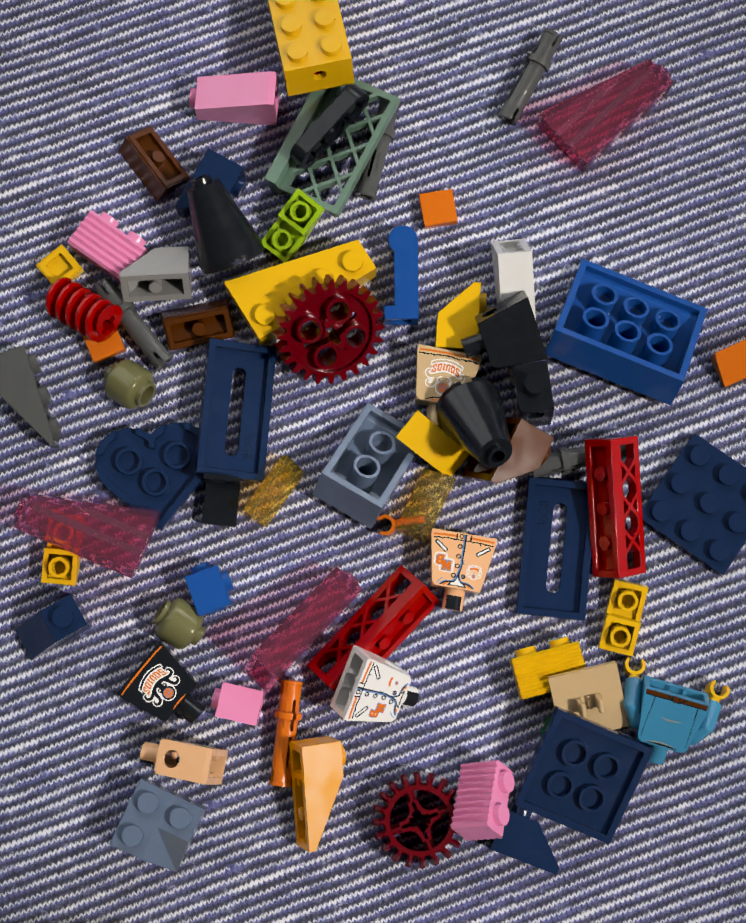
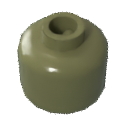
[104,359,156,410]
[152,598,206,649]

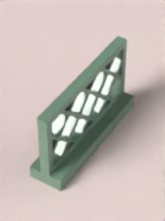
[264,78,401,218]

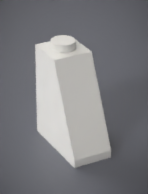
[491,239,536,320]

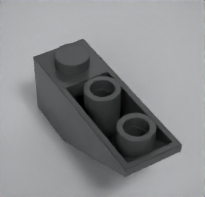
[0,345,62,448]

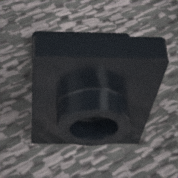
[202,473,241,527]

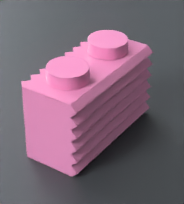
[67,210,148,283]
[450,760,515,841]

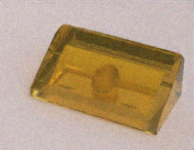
[244,454,304,527]
[395,469,457,544]

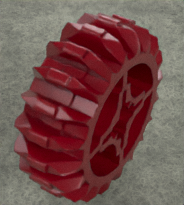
[372,772,461,868]

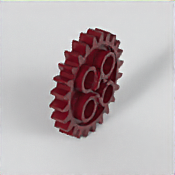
[273,274,385,384]

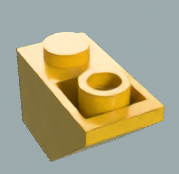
[435,282,487,353]

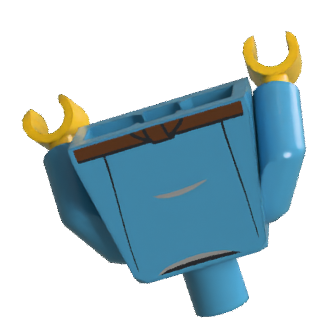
[623,657,730,764]

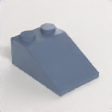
[312,403,416,529]

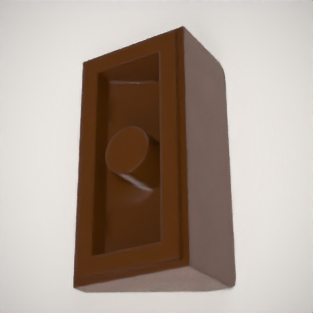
[119,126,190,201]
[161,298,236,351]

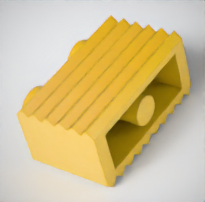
[509,637,586,700]

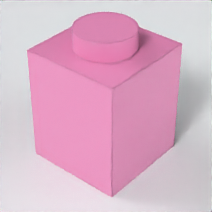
[211,682,266,726]

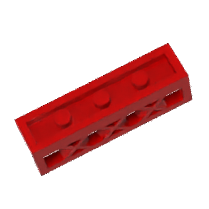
[584,436,646,578]
[306,565,440,692]

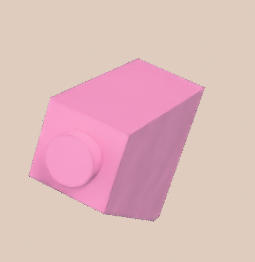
[189,71,279,126]

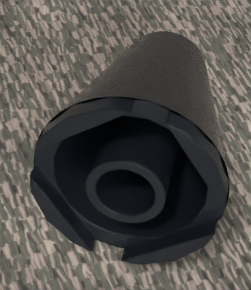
[186,174,264,274]
[436,378,512,468]

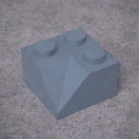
[109,778,208,872]

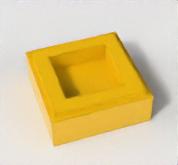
[36,244,85,285]

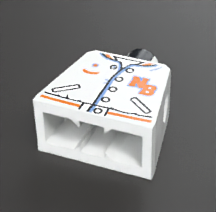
[330,645,419,722]

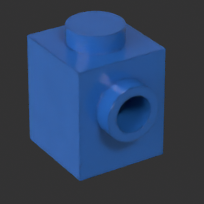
[184,562,234,617]

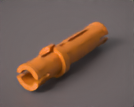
[269,679,303,787]

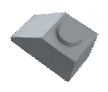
[119,246,192,303]

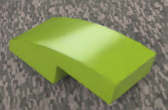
[262,188,325,263]

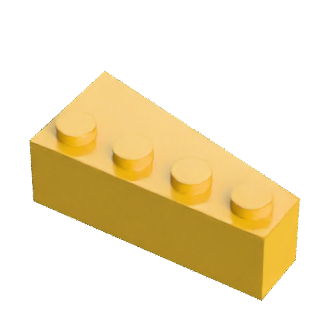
[224,240,376,346]

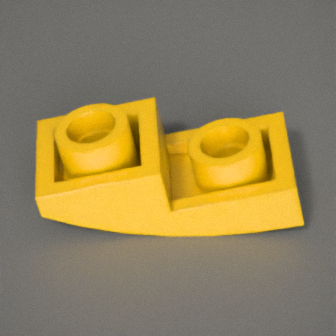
[396,410,469,479]
[41,512,86,586]
[598,578,649,656]

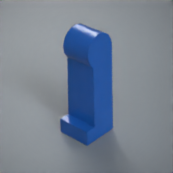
[384,225,419,325]

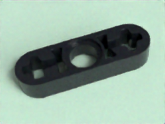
[290,84,369,169]

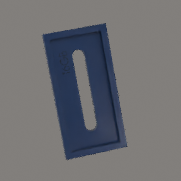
[194,338,277,483]
[515,477,591,621]

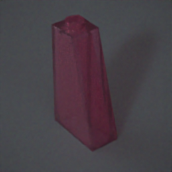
[537,59,673,172]
[14,494,162,578]
[243,566,362,693]

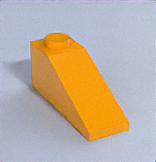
[289,736,346,852]

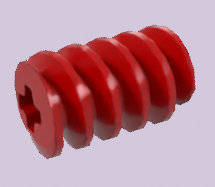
[45,277,123,343]

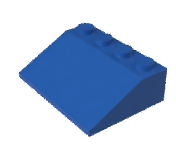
[545,258,707,405]

